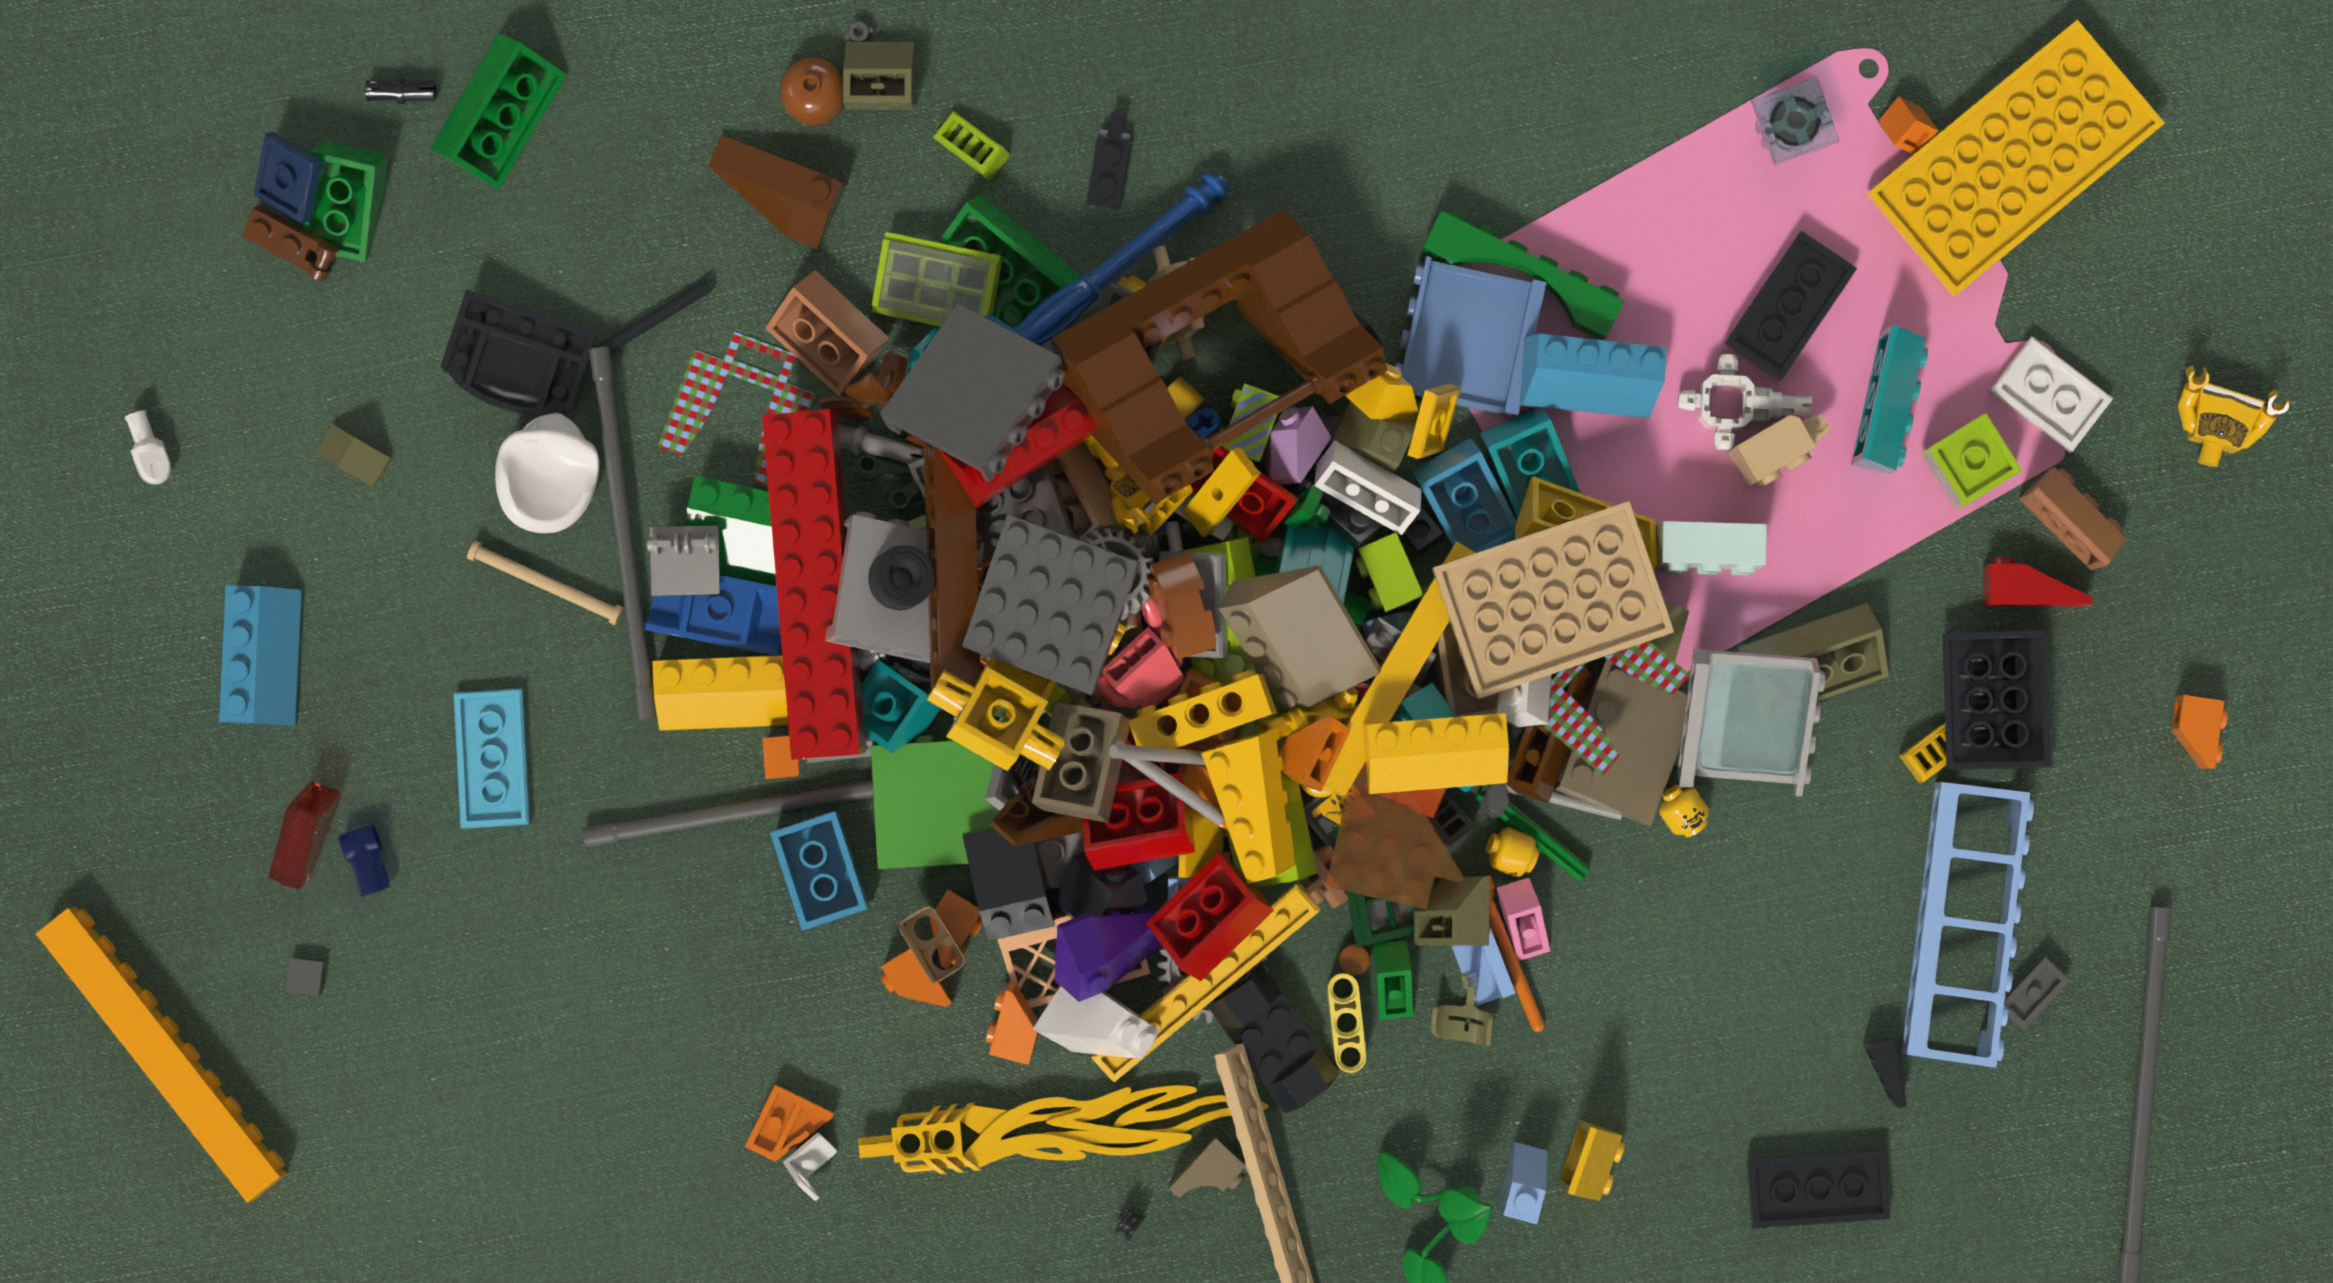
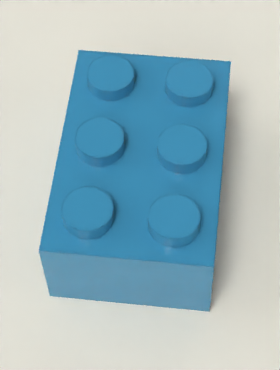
[770,811,870,931]

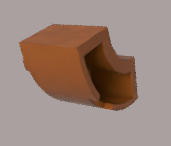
[1147,553,1216,659]

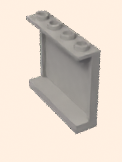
[825,512,985,663]

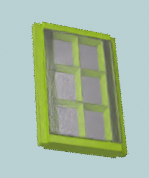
[872,232,1002,327]

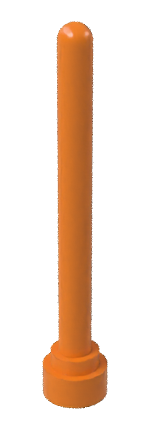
[1488,875,1545,1032]

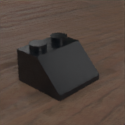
[1053,850,1148,919]

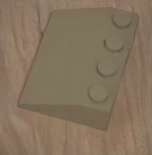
[1219,565,1381,711]
[1554,659,1687,827]

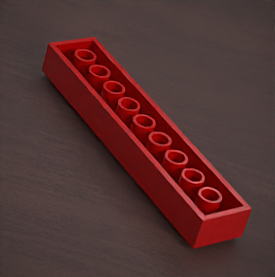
[762,409,866,760]

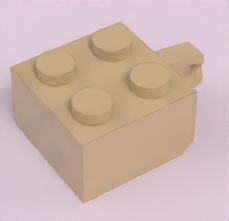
[1727,414,1831,489]

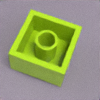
[1354,533,1424,614]

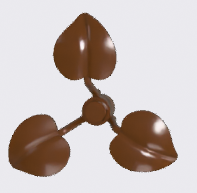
[817,354,924,447]

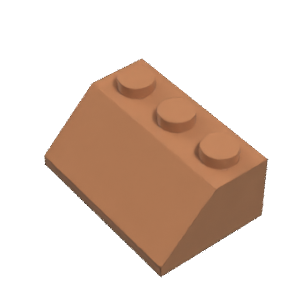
[765,270,890,397]
[2018,467,2127,571]

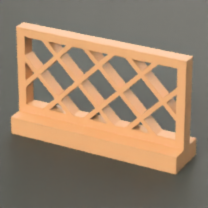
[997,911,1150,1008]

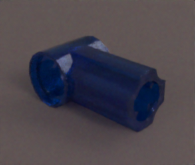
[339,824,391,897]

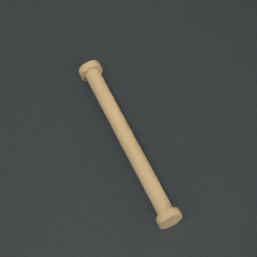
[467,540,624,626]

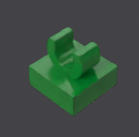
[1284,484,1331,530]

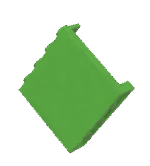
[871,736,999,869]

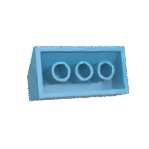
[1520,333,1667,419]
[219,585,303,725]

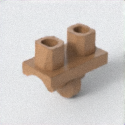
[1299,845,1348,909]

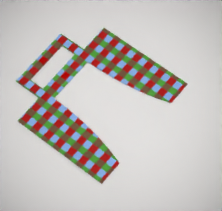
[658,332,816,487]
[1542,641,1690,776]

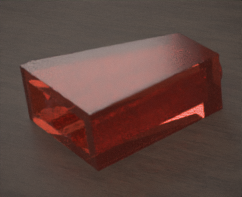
[268,781,342,889]

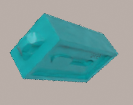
[1274,479,1354,603]

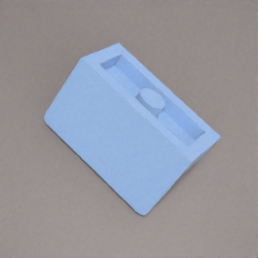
[1451,929,1515,1006]

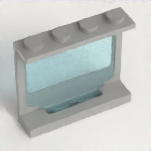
[1677,649,1825,796]

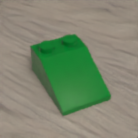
[302,141,389,262]

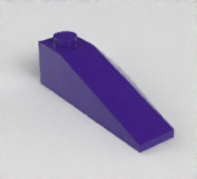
[1055,908,1162,1002]

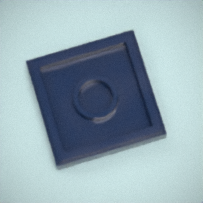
[254,132,322,223]

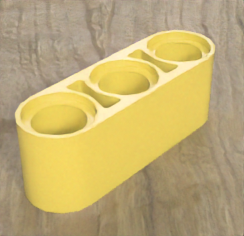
[1327,972,1366,1073]

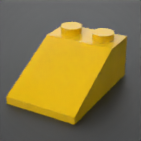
[1558,1120,1625,1201]

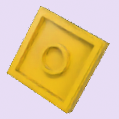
[1408,383,1460,459]

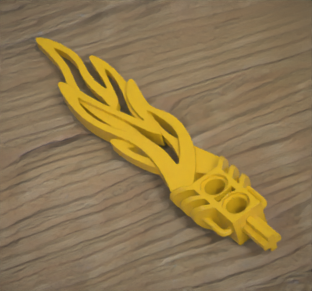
[858,1085,1269,1175]

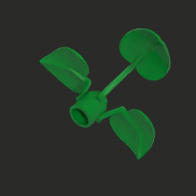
[1378,1151,1493,1283]

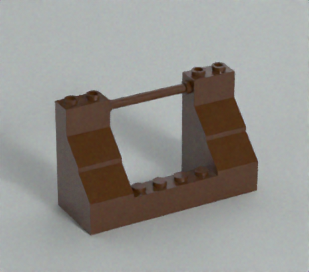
[1051,210,1387,504]

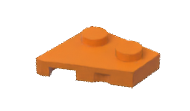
[745,1084,835,1162]

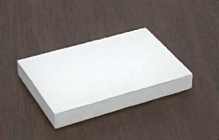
[1989,337,2113,453]

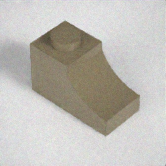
[1169,1136,1246,1198]

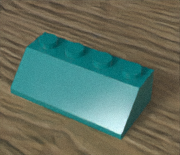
[1851,325,1928,474]

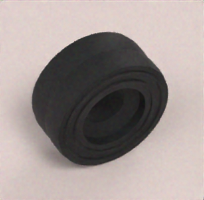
[868,545,935,611]

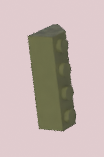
[1738,603,1889,721]

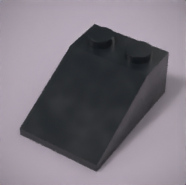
[962,827,1056,941]

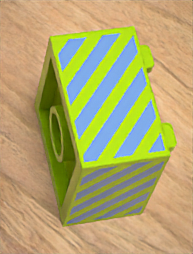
[1221,384,1280,468]
[1920,413,2022,510]

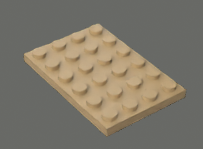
[1432,501,1674,699]

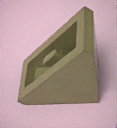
[315,424,392,487]

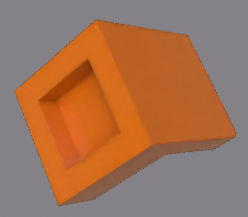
[1878,96,1939,154]
[762,736,800,779]

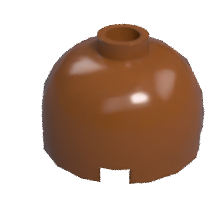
[779,57,845,126]

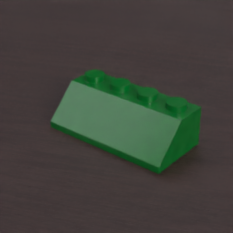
[430,33,567,190]

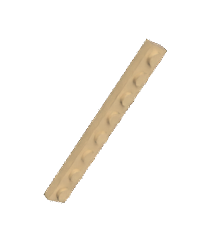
[1214,1043,1314,1283]

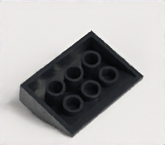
[1942,630,2054,770]

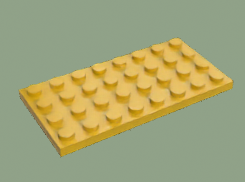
[1866,20,2165,298]

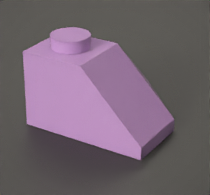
[1261,406,1332,485]

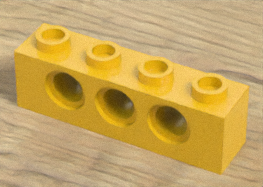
[1128,670,1277,749]

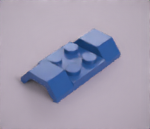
[645,575,782,656]

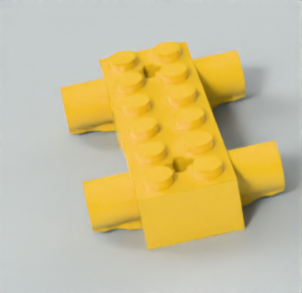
[927,622,1127,771]

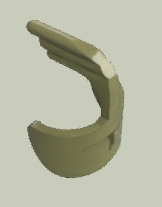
[1431,971,1495,1047]

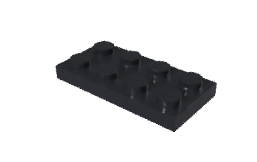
[1724,231,1857,381]
[1746,1149,1890,1229]

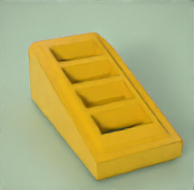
[1899,722,1946,783]

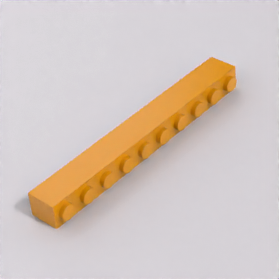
[36,907,287,1203]

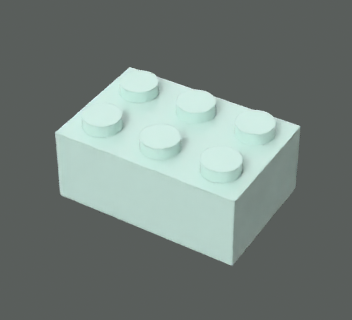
[1656,521,1767,576]

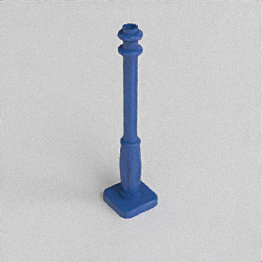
[984,173,1229,346]

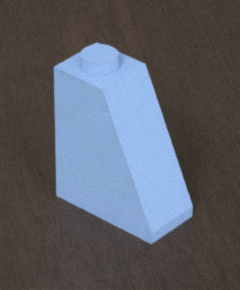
[1497,1142,1548,1224]

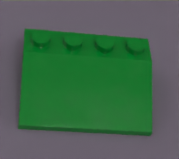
[914,194,1080,327]
[685,476,776,586]

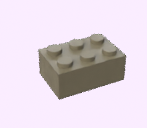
[1032,701,1130,823]

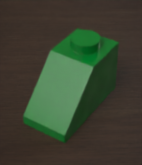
[1372,940,1413,1020]

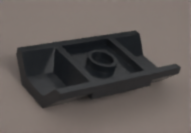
[1207,964,1339,1113]

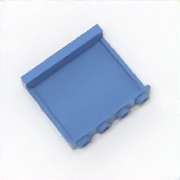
[1395,256,1547,418]

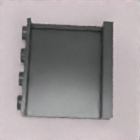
[880,303,1066,483]

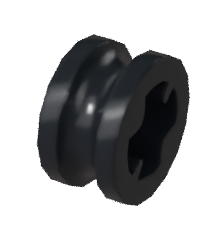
[1114,1206,1146,1241]

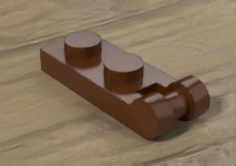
[242,205,338,281]

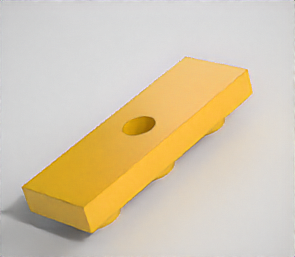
[1183,447,1260,537]

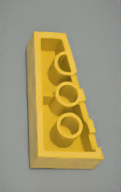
[1201,727,1295,884]

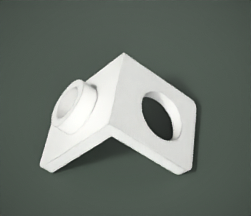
[783,1133,837,1201]

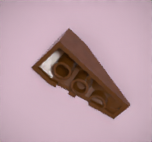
[708,135,845,251]
[990,765,1083,846]

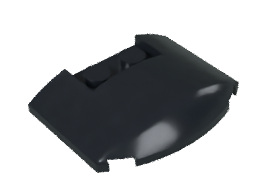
[440,289,597,415]

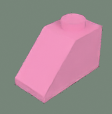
[1497,878,1550,961]

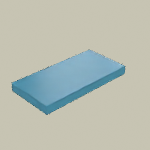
[454,688,531,829]

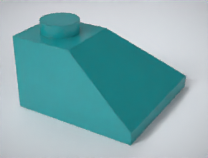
[861,660,941,753]

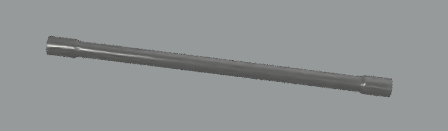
[589,347,657,720]
[583,780,874,847]
[2118,907,2172,1283]

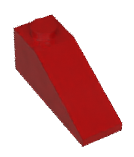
[1983,557,2093,607]

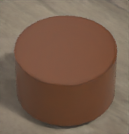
[1338,944,1370,975]

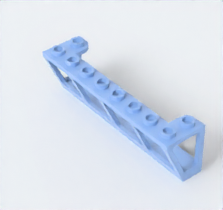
[1901,782,2034,1068]

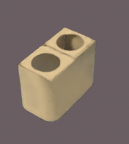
[900,906,967,985]

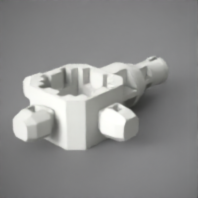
[1677,354,1812,451]

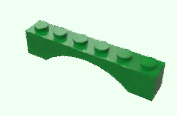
[1421,210,1624,340]

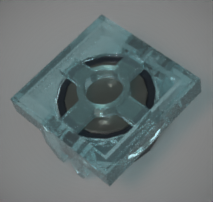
[1751,77,1840,165]

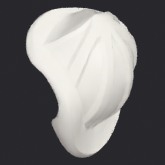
[495,413,600,533]

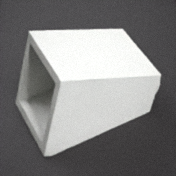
[1033,986,1160,1059]

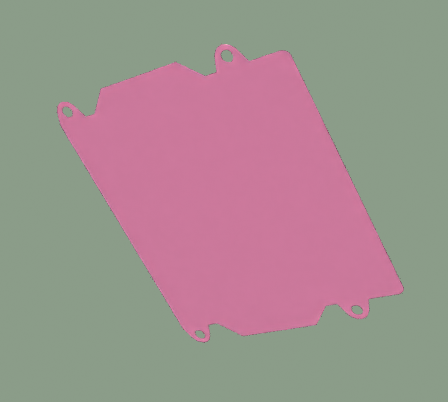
[1458,48,2066,672]

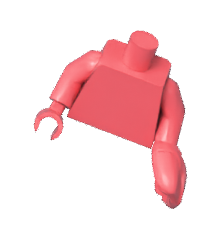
[1096,592,1184,708]

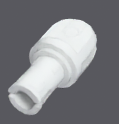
[125,410,172,485]

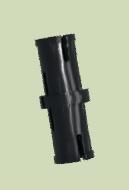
[365,77,437,104]

